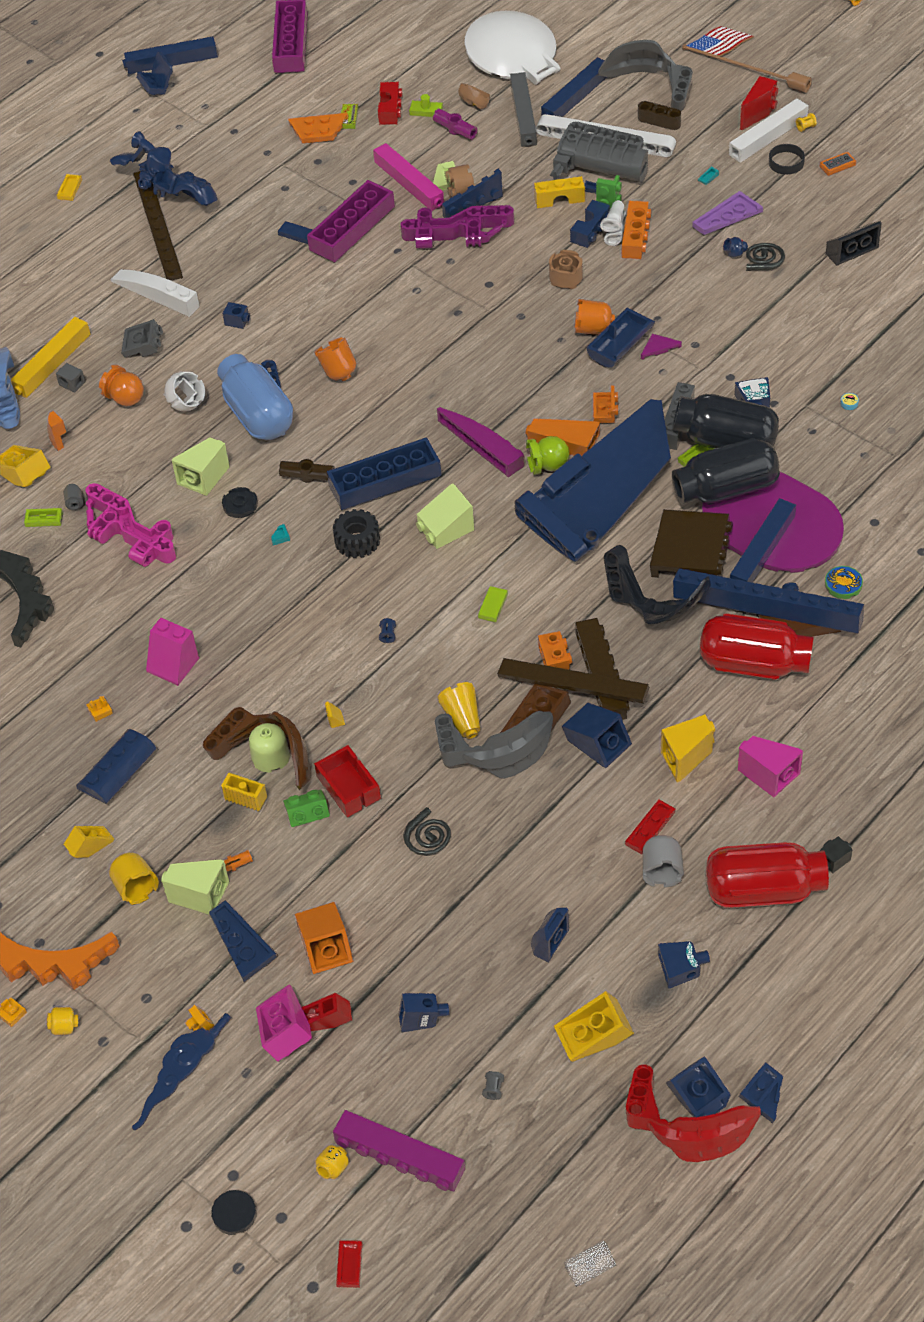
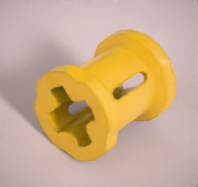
[796,113,817,132]

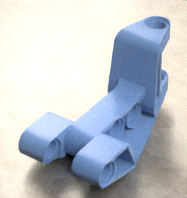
[0,347,20,429]

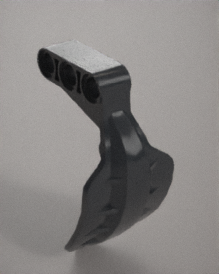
[604,545,711,624]

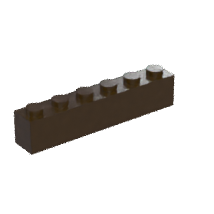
[575,618,630,720]

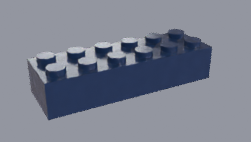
[327,437,442,510]

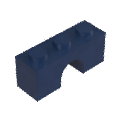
[570,199,610,248]

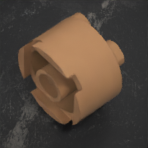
[444,164,474,197]
[549,250,583,289]

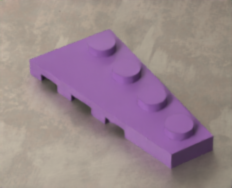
[692,191,763,235]

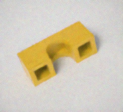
[534,176,585,208]

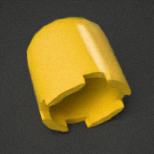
[109,852,159,905]

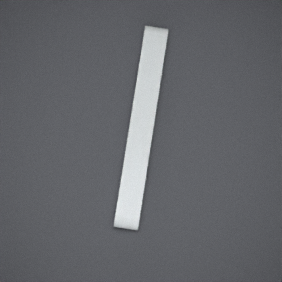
[536,115,676,157]

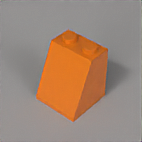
[295,902,353,974]

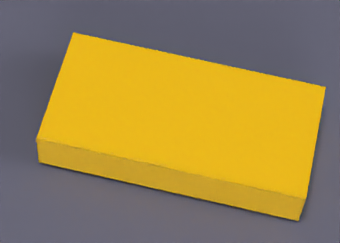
[57,174,82,201]

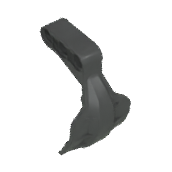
[598,40,693,111]
[435,711,553,779]

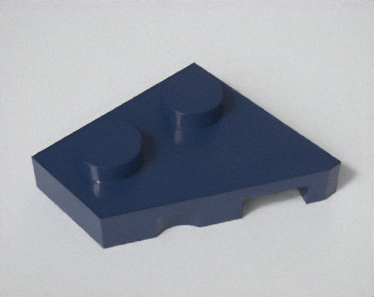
[738,1062,783,1124]

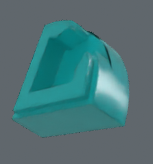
[271,524,290,546]

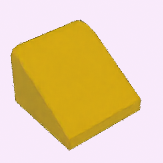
[325,701,345,728]

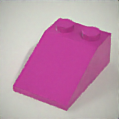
[256,984,312,1062]

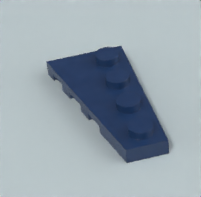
[442,168,503,218]
[209,900,277,982]

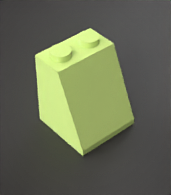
[172,437,230,496]
[416,484,474,549]
[161,860,229,915]

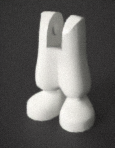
[600,200,626,246]

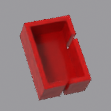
[314,745,381,818]

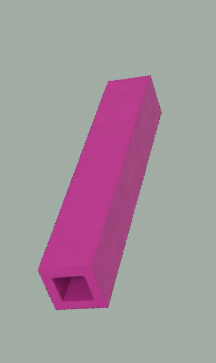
[373,143,444,211]

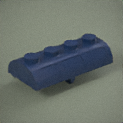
[586,307,655,368]
[76,729,156,804]

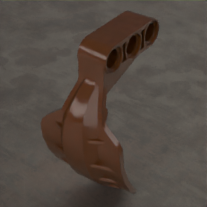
[203,707,311,791]

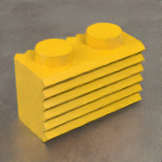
[221,772,267,811]

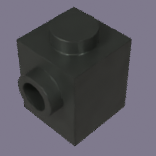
[820,836,853,874]

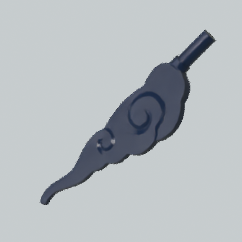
[132,1013,231,1131]

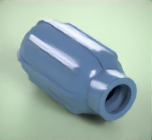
[217,354,293,440]

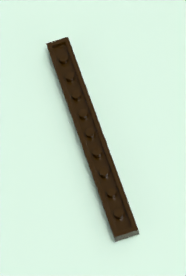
[133,171,183,281]

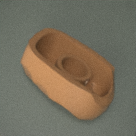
[458,83,490,109]

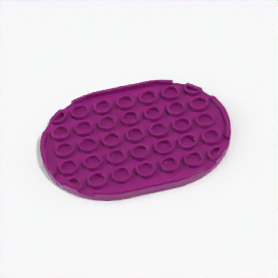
[702,472,844,573]

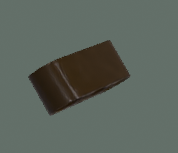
[637,101,681,130]

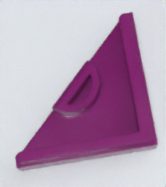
[641,333,682,360]

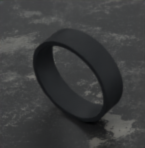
[769,144,805,175]

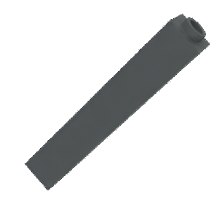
[510,72,537,147]

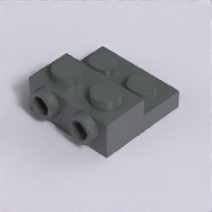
[121,319,163,357]

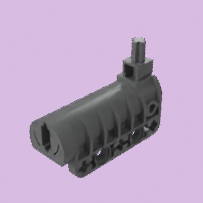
[550,121,648,182]

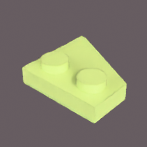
[433,161,456,191]

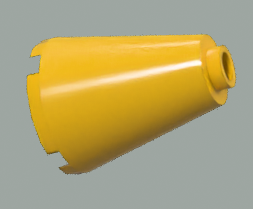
[437,682,480,739]

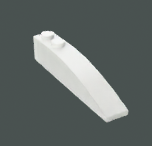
[111,269,199,317]

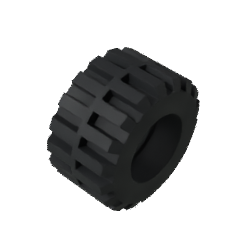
[333,509,380,558]

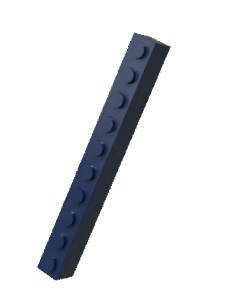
[673,569,864,633]

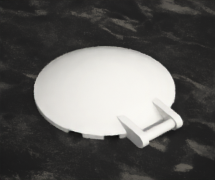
[465,11,560,85]

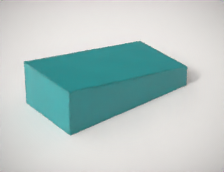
[698,166,719,185]

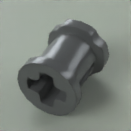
[482,1071,504,1100]

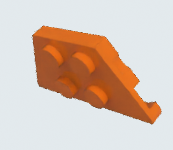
[288,113,348,144]

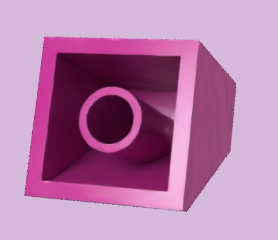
[146,617,199,686]
[738,736,803,798]

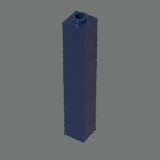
[122,36,218,74]
[541,57,607,117]
[730,498,796,583]

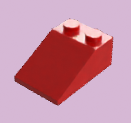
[740,76,779,130]

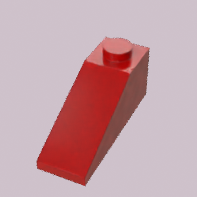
[302,992,352,1032]

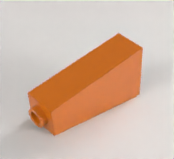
[525,418,600,456]

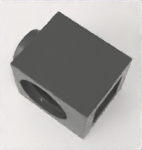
[56,363,85,393]

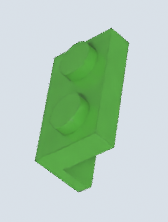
[596,175,622,209]
[283,790,330,827]

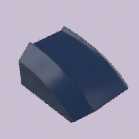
[531,907,569,963]
[666,1056,731,1117]

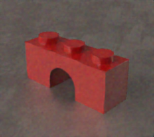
[378,82,403,125]

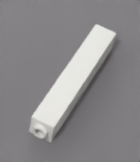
[729,99,808,163]

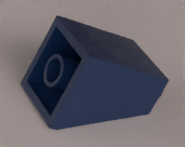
[562,702,632,768]

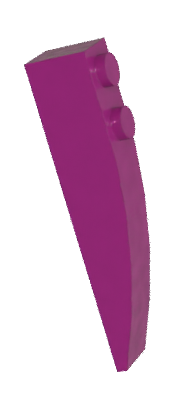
[437,407,524,478]

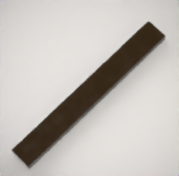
[497,658,650,704]

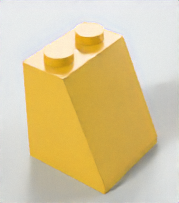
[661,714,715,782]

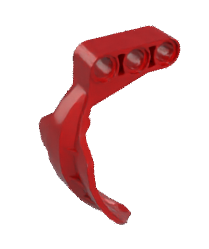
[626,1064,761,1162]

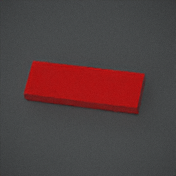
[625,799,676,855]

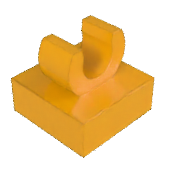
[86,696,113,722]
[0,997,27,1027]
[186,1005,214,1031]

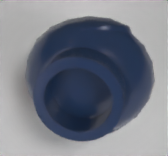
[723,237,748,258]

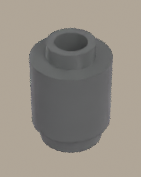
[63,484,83,510]

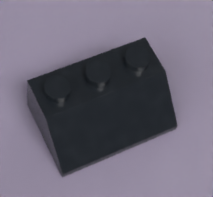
[825,221,882,266]

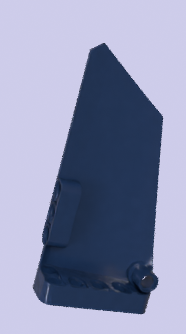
[515,399,671,562]

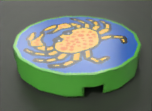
[825,566,863,599]

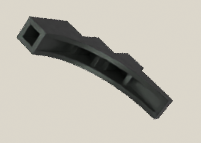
[0,550,54,648]

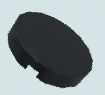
[222,487,258,518]
[211,1190,256,1235]

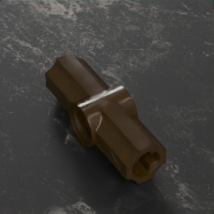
[279,459,335,483]

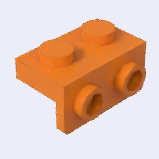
[593,386,618,423]

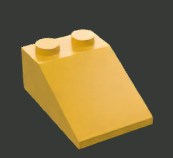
[0,445,51,487]
[554,991,634,1062]

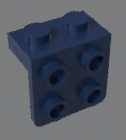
[136,52,173,95]

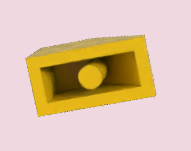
[63,826,114,858]

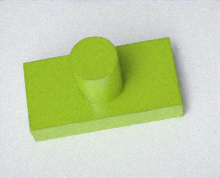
[409,94,443,117]

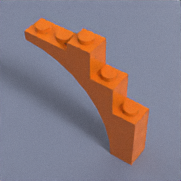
[0,931,120,990]

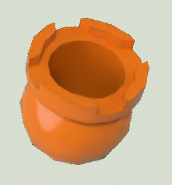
[99,364,144,407]

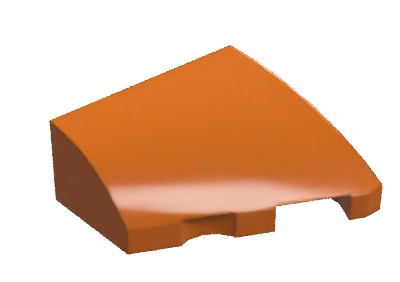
[47,411,66,451]

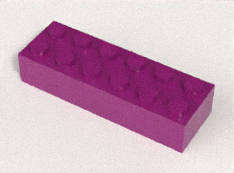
[272,0,308,73]
[307,180,395,263]

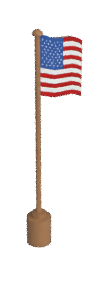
[682,26,812,93]

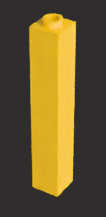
[11,316,91,398]

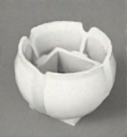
[163,371,205,412]

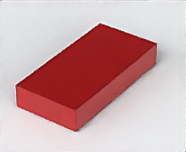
[336,1240,363,1288]

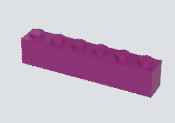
[333,1110,465,1192]

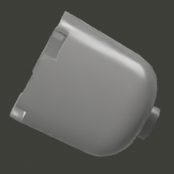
[643,835,684,887]

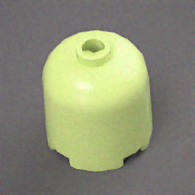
[249,723,290,773]

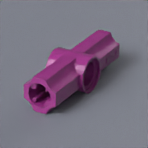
[433,108,478,140]

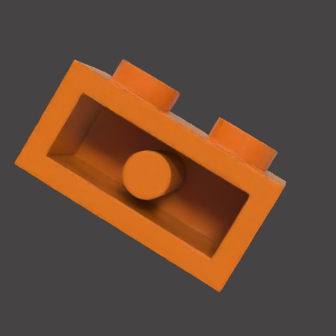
[538,631,572,670]

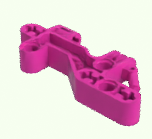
[85,483,176,567]

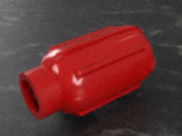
[700,614,814,680]
[706,842,829,908]

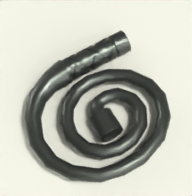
[746,243,785,271]
[403,807,451,856]

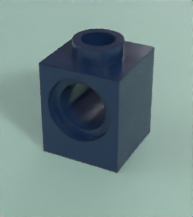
[222,302,250,329]

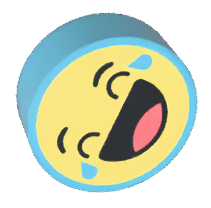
[841,393,859,410]

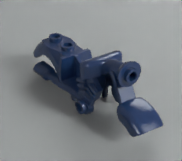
[110,131,218,206]

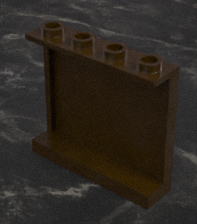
[650,509,733,578]

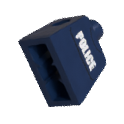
[398,993,449,1033]

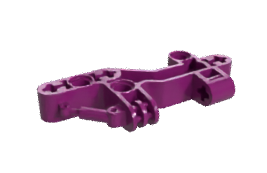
[400,205,514,249]

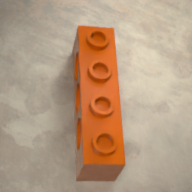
[622,201,651,259]

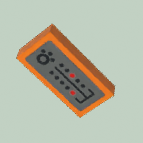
[820,152,856,176]

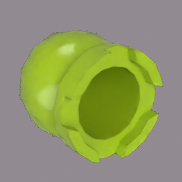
[526,436,570,475]

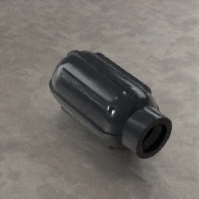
[672,394,779,448]
[672,438,780,505]

